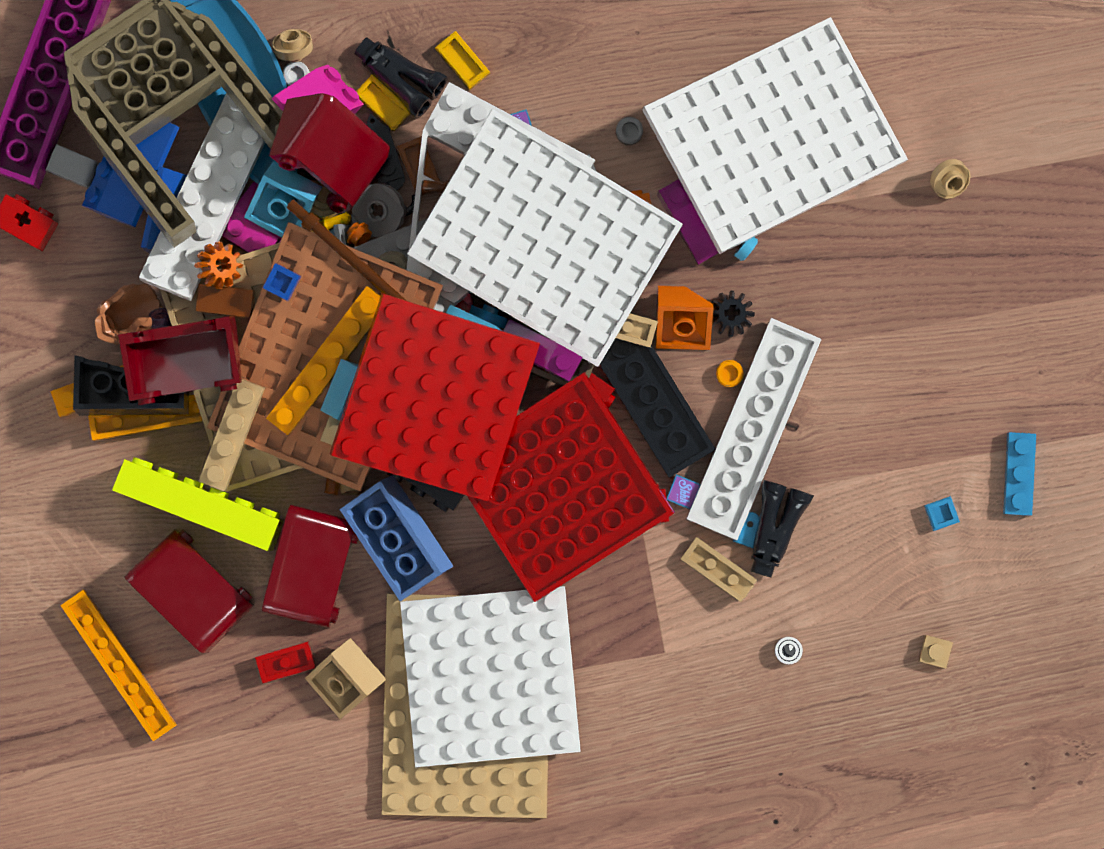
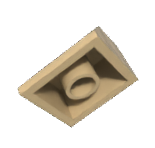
[305,638,386,720]

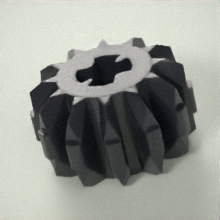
[711,290,755,337]

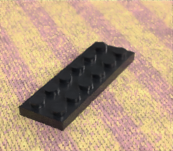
[600,312,716,478]

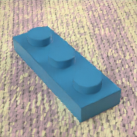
[1003,432,1036,516]

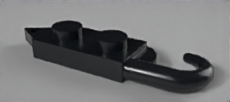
[367,114,415,216]

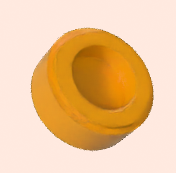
[716,360,744,388]

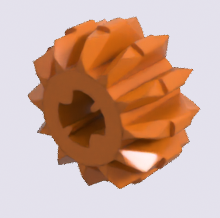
[194,241,243,289]

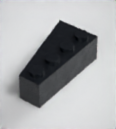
[73,355,189,416]

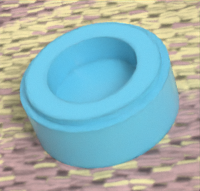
[734,237,758,261]

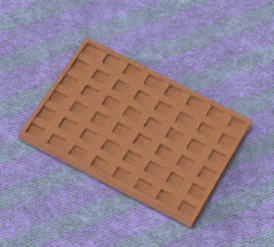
[207,222,444,491]

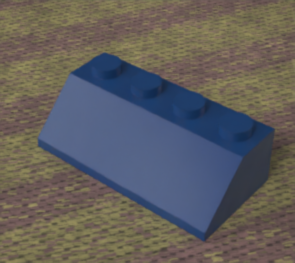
[82,122,180,227]

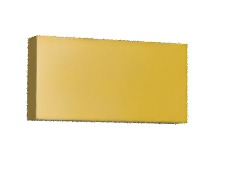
[435,31,490,91]
[356,75,410,132]

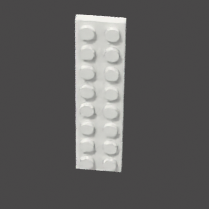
[139,93,265,301]
[686,318,821,540]

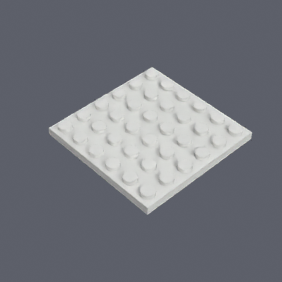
[400,586,581,767]

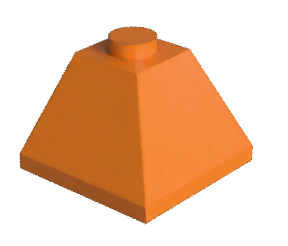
[656,286,713,350]

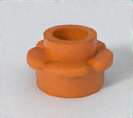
[347,222,372,246]

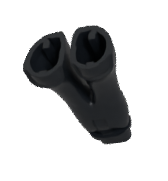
[354,37,447,119]
[751,480,814,578]

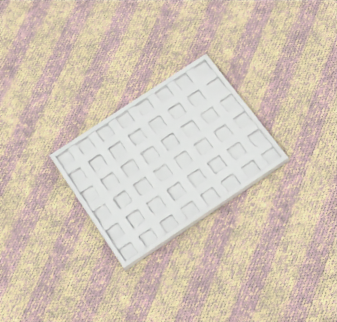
[642,17,908,254]
[407,109,683,367]

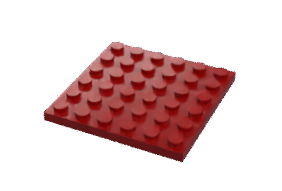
[329,293,540,501]
[467,372,675,602]

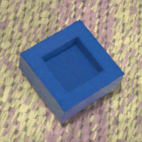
[263,263,301,301]

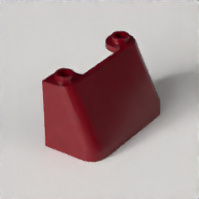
[269,93,390,214]
[118,316,242,405]
[262,505,359,628]
[124,529,254,654]

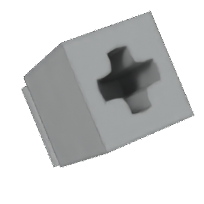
[45,144,99,188]

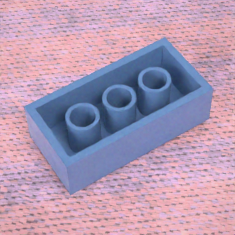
[339,475,453,601]

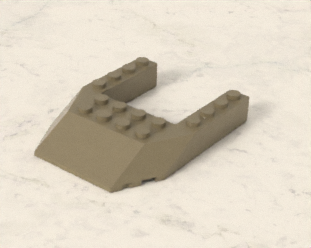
[64,0,283,248]

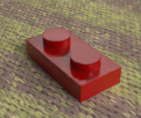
[255,641,316,684]

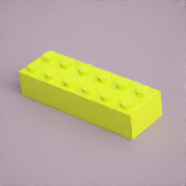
[112,457,285,551]

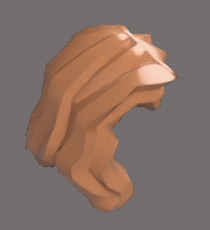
[95,284,164,345]

